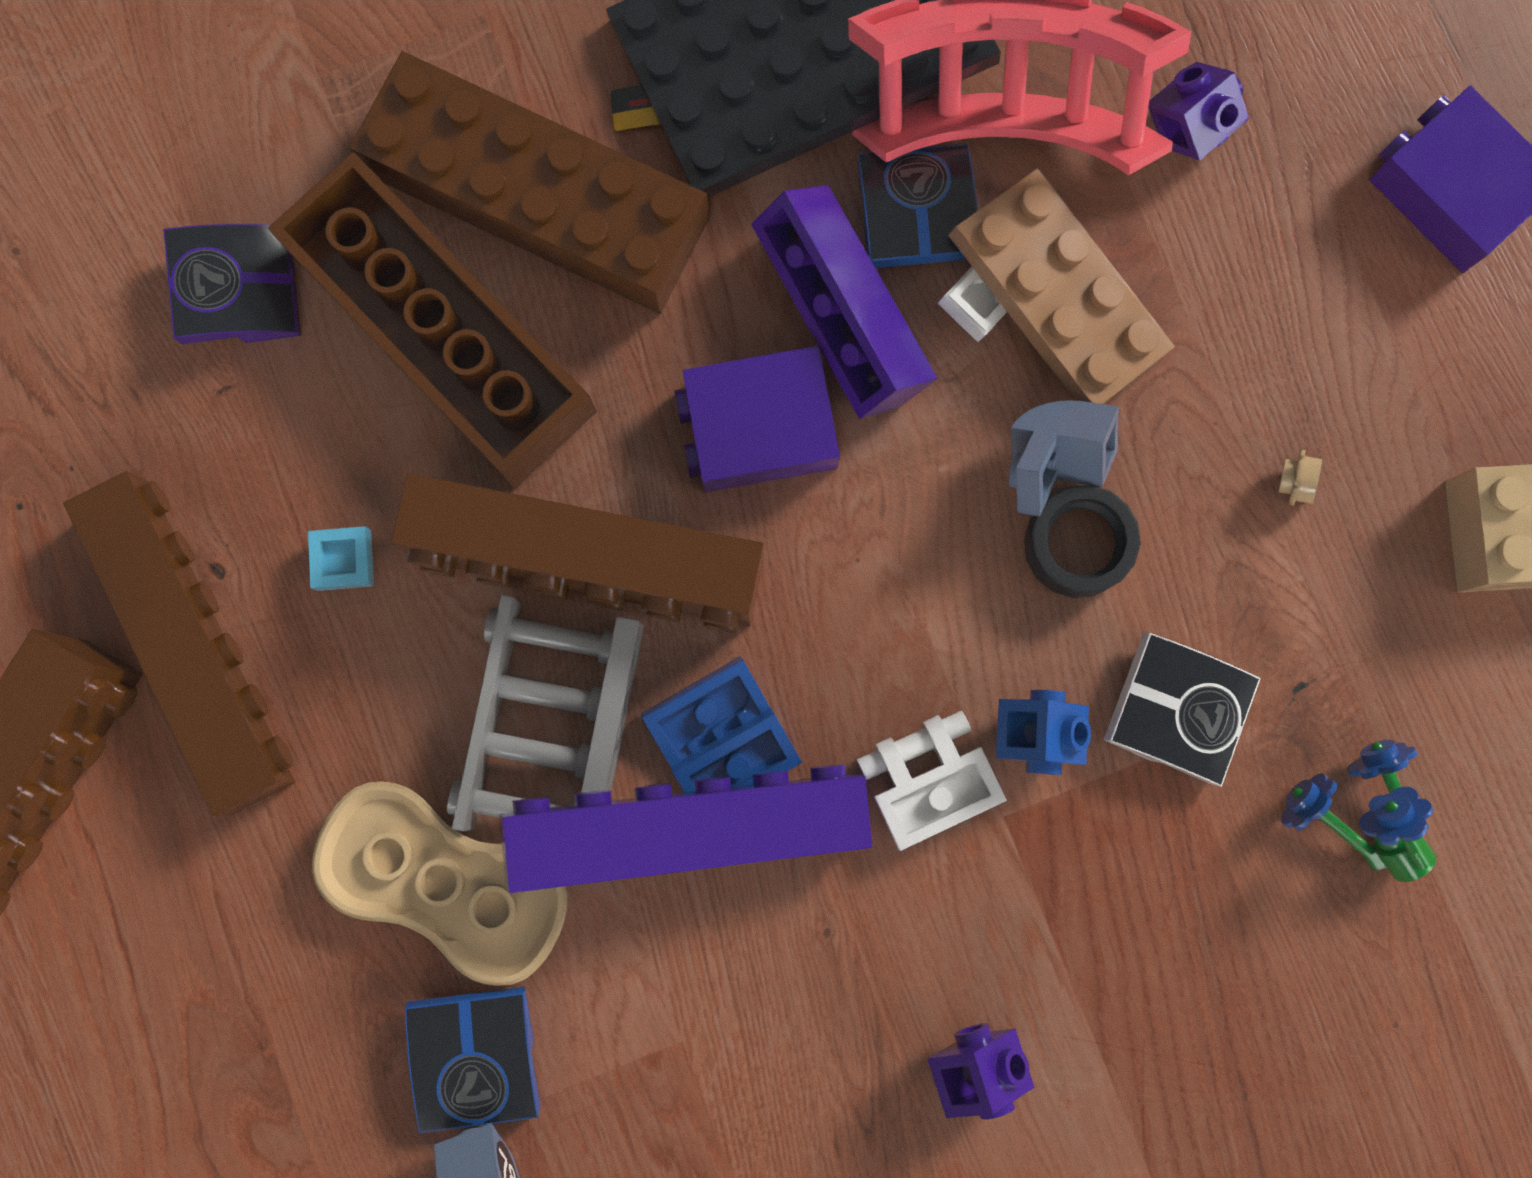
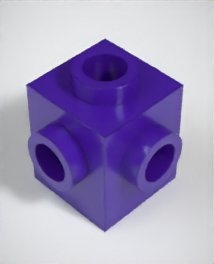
[1148,62,1249,160]
[927,1023,1035,1120]

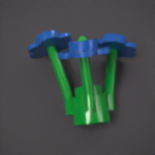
[1281,740,1437,882]

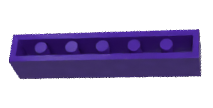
[499,764,872,893]

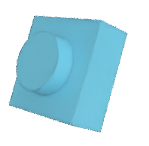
[308,526,374,591]

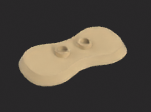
[312,781,567,986]

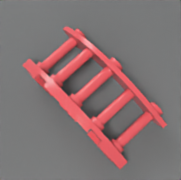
[848,0,1191,175]

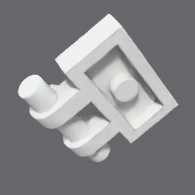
[856,711,1007,851]

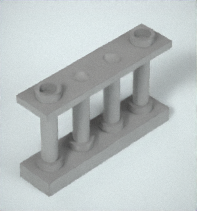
[447,595,644,831]

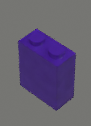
[1369,85,1532,274]
[675,346,840,493]

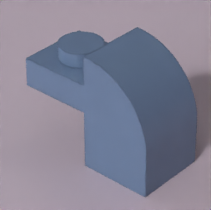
[1009,400,1119,517]

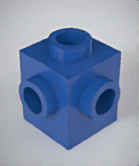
[996,690,1091,775]

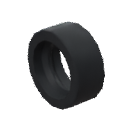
[1024,485,1141,598]

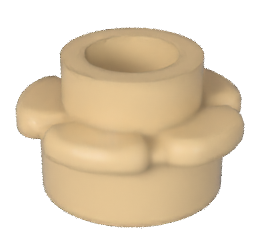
[1278,450,1322,506]

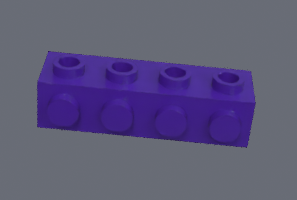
[751,185,938,419]

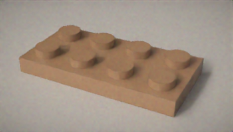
[948,168,1175,404]

